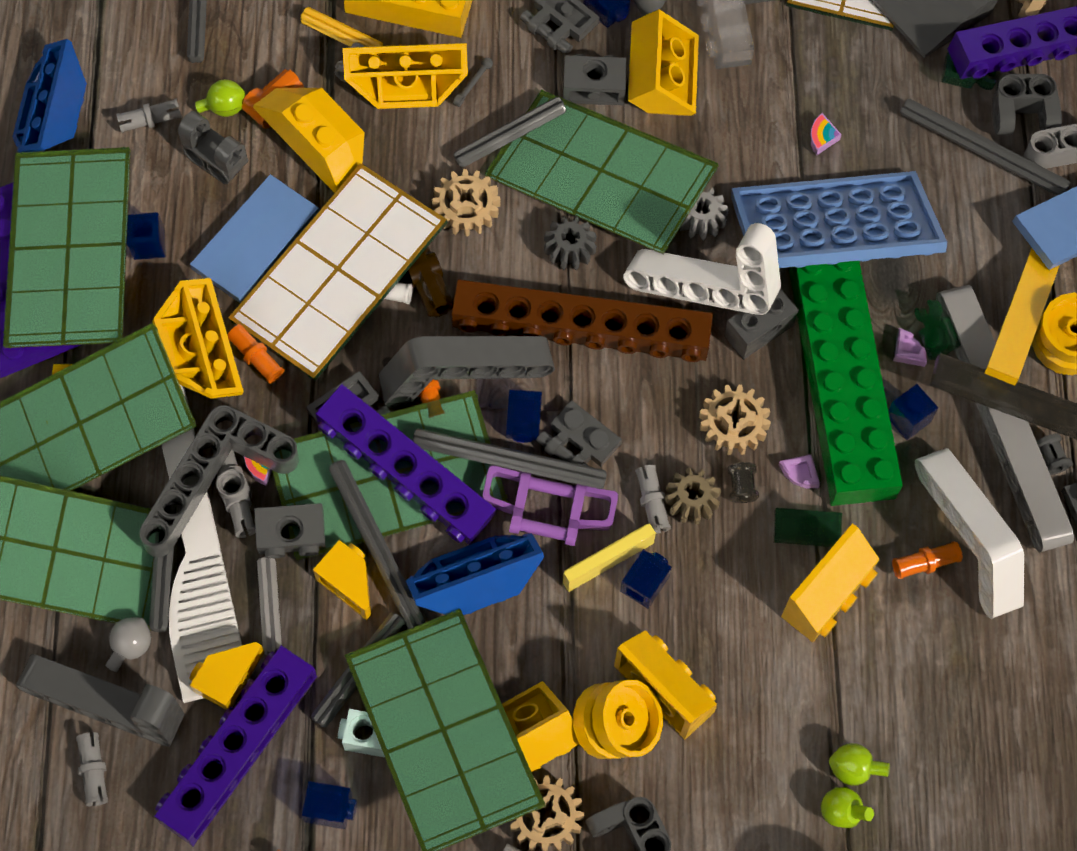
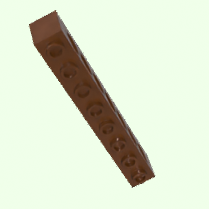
[452,279,713,362]

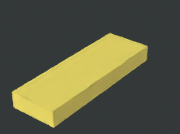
[563,524,656,592]

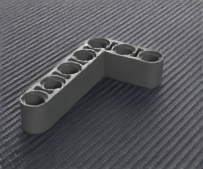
[378,336,555,408]
[140,405,299,557]
[16,654,184,747]

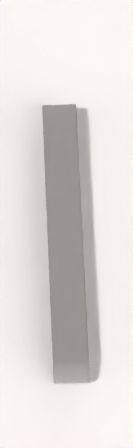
[936,284,1074,553]

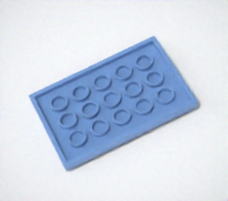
[731,171,947,268]

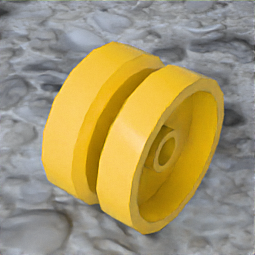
[1032,292,1077,375]
[573,680,663,759]

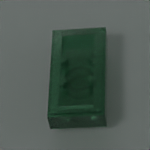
[773,508,842,547]

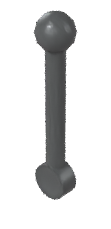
[453,57,493,107]

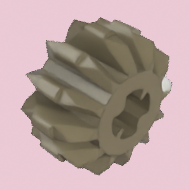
[664,467,721,525]

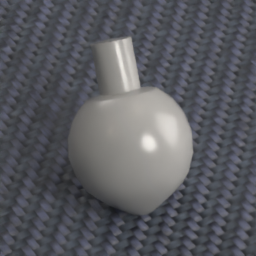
[105,618,151,672]

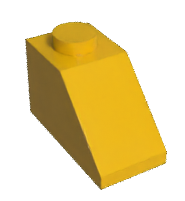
[313,540,371,620]
[189,642,264,710]

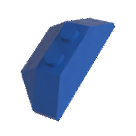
[12,39,87,155]
[406,533,544,616]

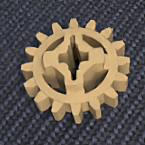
[432,169,500,236]
[699,384,771,455]
[510,775,584,851]

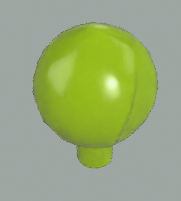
[195,79,245,117]
[829,743,890,786]
[821,787,874,828]

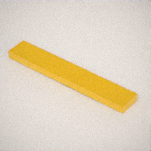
[984,247,1060,386]

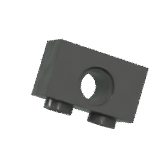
[563,54,626,106]
[724,289,798,360]
[254,503,326,559]

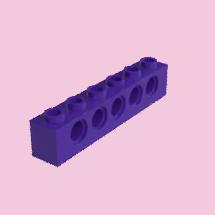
[947,6,1077,79]
[316,384,496,545]
[154,645,317,846]

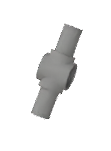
[212,449,256,538]

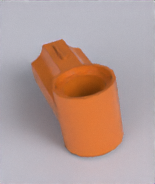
[242,69,304,129]

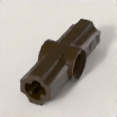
[405,244,454,318]

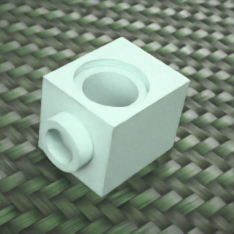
[338,709,385,757]

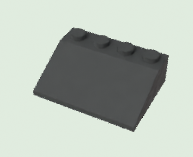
[871,0,997,58]

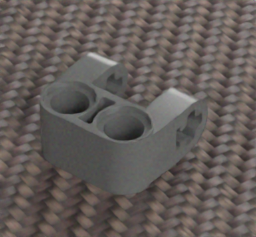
[992,74,1062,135]
[178,111,248,184]
[585,797,671,851]

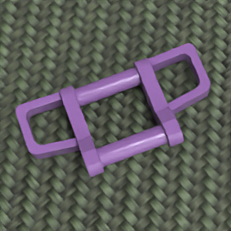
[482,465,618,546]

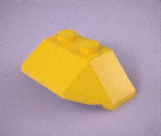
[342,43,468,109]
[253,88,365,193]
[152,278,244,398]

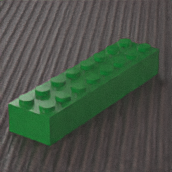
[789,261,903,506]

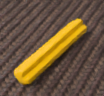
[300,7,383,47]

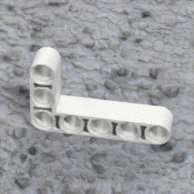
[623,223,781,315]
[915,448,1024,619]

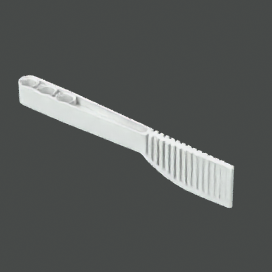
[162,385,250,703]

